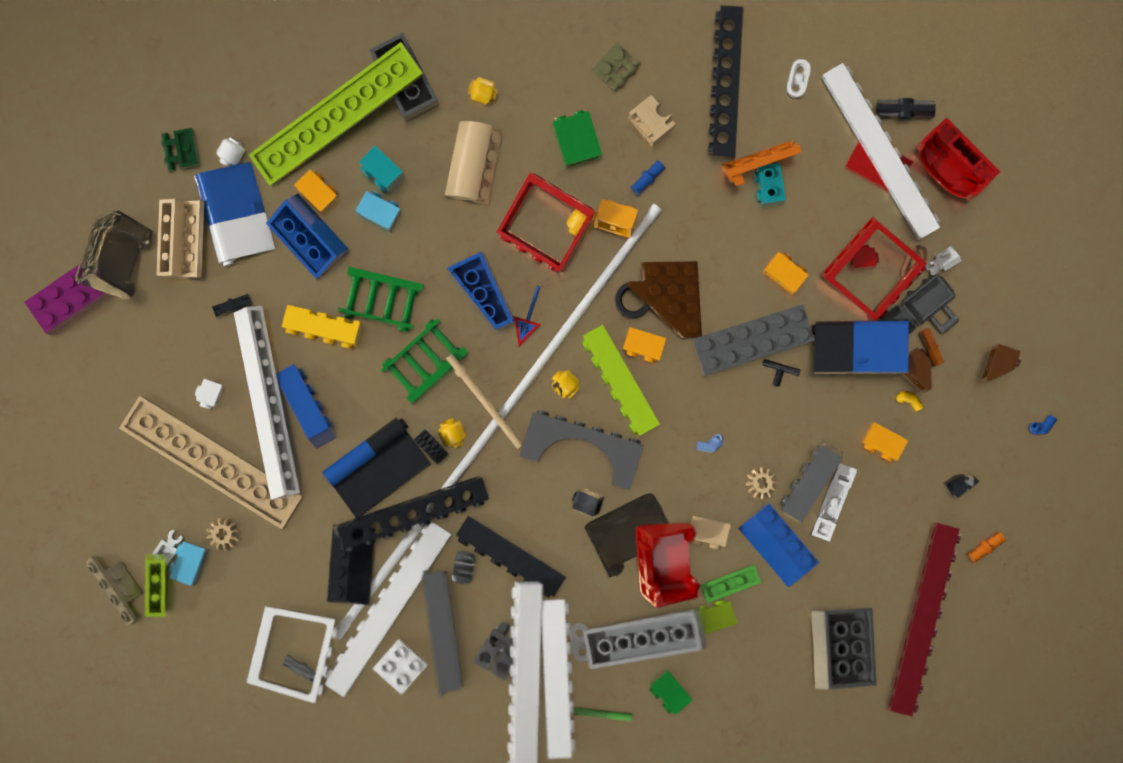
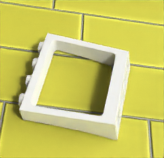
[247,606,337,703]

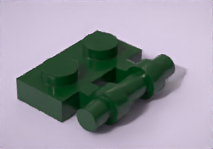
[160,128,200,172]

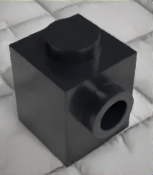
[572,488,605,517]

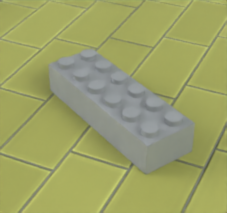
[583,608,707,669]

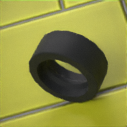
[615,283,649,318]

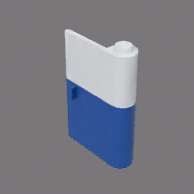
[195,162,275,267]

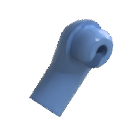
[696,434,724,453]

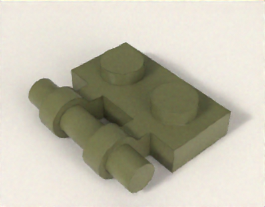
[592,42,641,92]

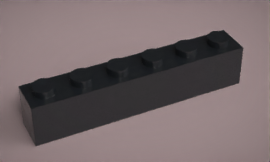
[456,516,566,598]

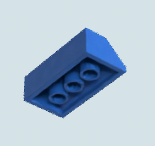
[266,193,349,279]
[738,503,820,587]

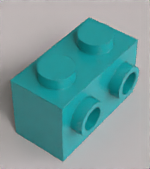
[753,163,786,206]

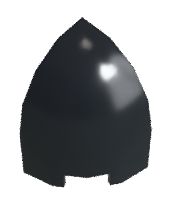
[943,473,979,499]

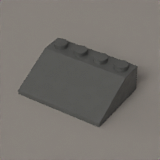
[811,608,877,689]

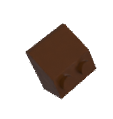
[980,344,1022,384]
[903,348,932,393]

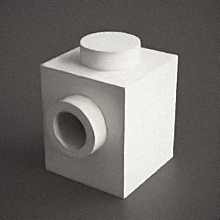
[195,379,225,409]

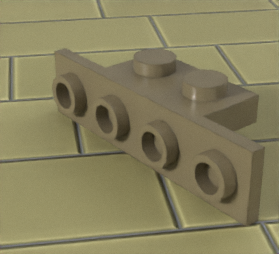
[86,555,142,626]

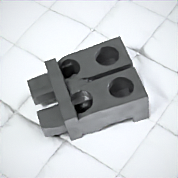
[473,622,513,681]

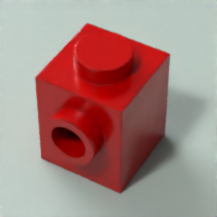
[850,245,879,271]

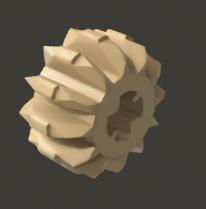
[745,467,778,500]
[206,518,239,551]

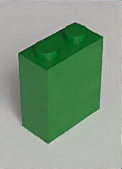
[552,110,602,168]

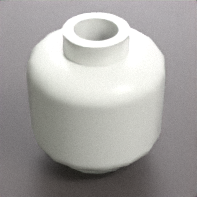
[216,137,245,167]

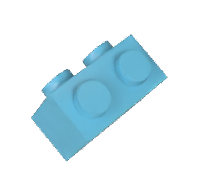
[356,190,401,231]
[169,541,208,586]

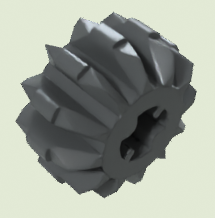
[452,551,475,584]

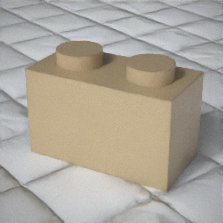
[690,516,731,550]

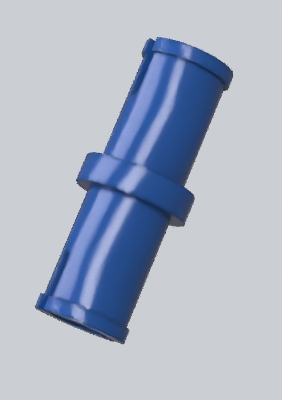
[630,160,666,195]

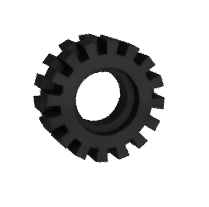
[414,429,448,465]

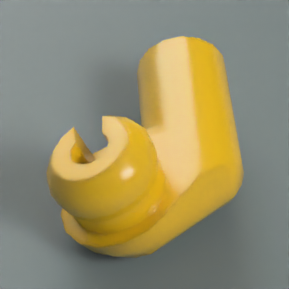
[896,390,924,412]

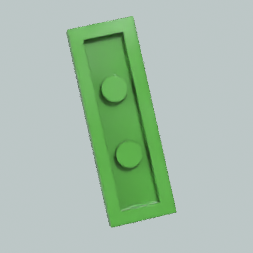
[700,565,761,603]

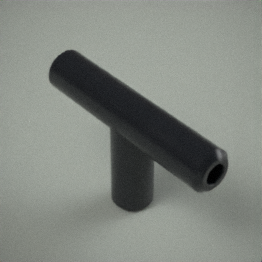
[762,359,801,387]

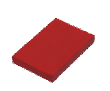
[845,141,913,193]

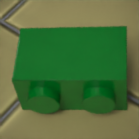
[650,670,693,715]

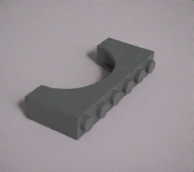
[520,410,644,490]

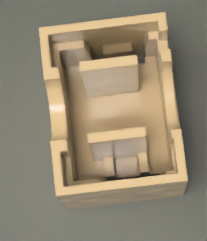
[628,95,676,147]

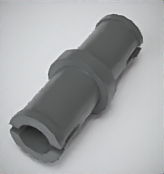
[282,655,316,683]

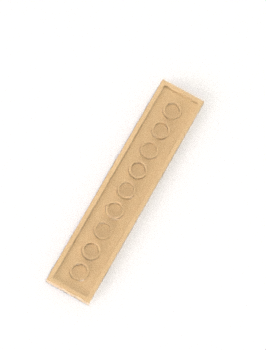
[119,396,303,530]

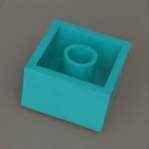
[359,146,405,194]

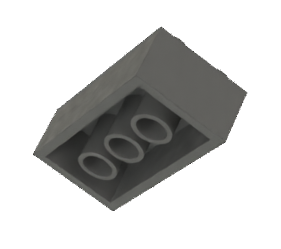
[369,33,439,121]

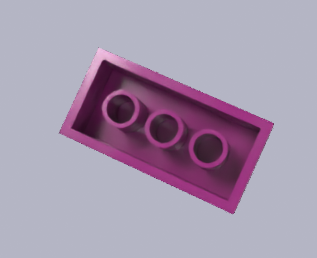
[24,258,113,335]

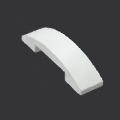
[811,463,857,542]

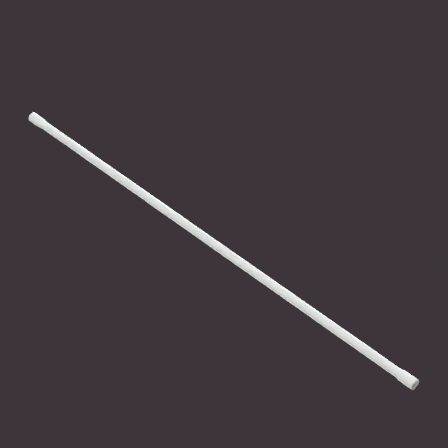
[335,204,662,640]

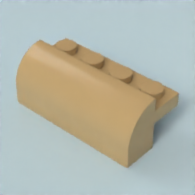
[445,121,503,205]
[156,199,204,279]

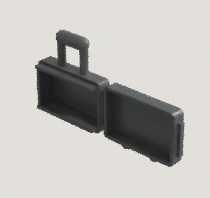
[877,274,959,335]

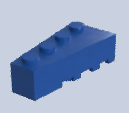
[447,252,516,330]

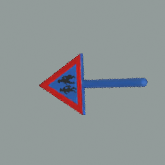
[514,286,541,347]

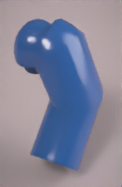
[1030,415,1057,435]

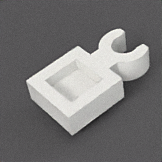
[925,246,961,276]
[152,530,184,566]

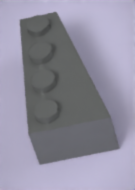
[781,440,843,523]

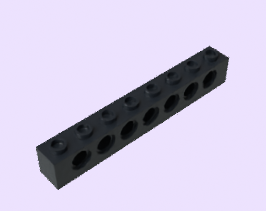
[708,5,743,160]
[333,476,489,551]

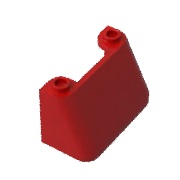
[636,523,700,608]

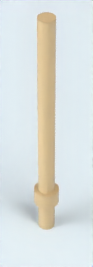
[446,354,523,449]

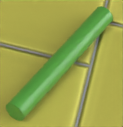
[574,707,632,722]

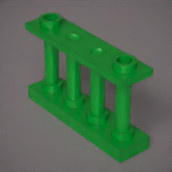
[338,266,424,332]
[380,318,469,405]

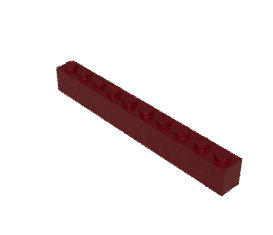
[887,523,961,717]

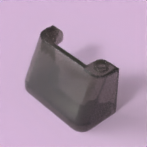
[75,209,153,299]
[585,493,669,578]

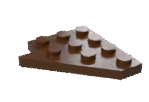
[627,261,702,338]

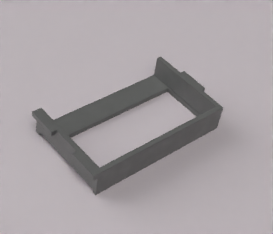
[422,570,463,697]

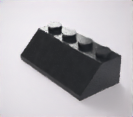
[327,524,376,605]

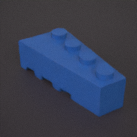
[276,364,336,449]

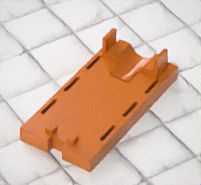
[721,140,802,186]

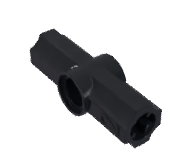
[876,98,936,120]

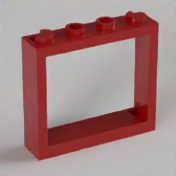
[496,172,599,273]
[822,216,927,321]

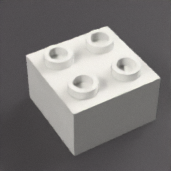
[373,639,428,695]

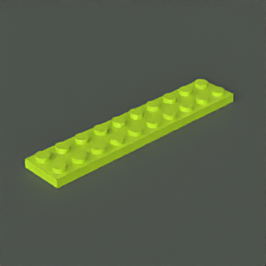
[249,42,424,186]

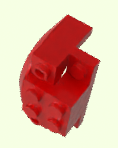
[916,117,1001,202]

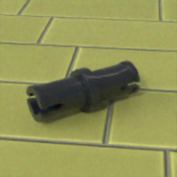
[212,293,252,318]

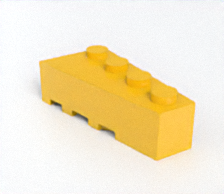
[282,305,363,349]

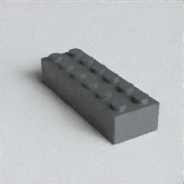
[692,304,815,377]

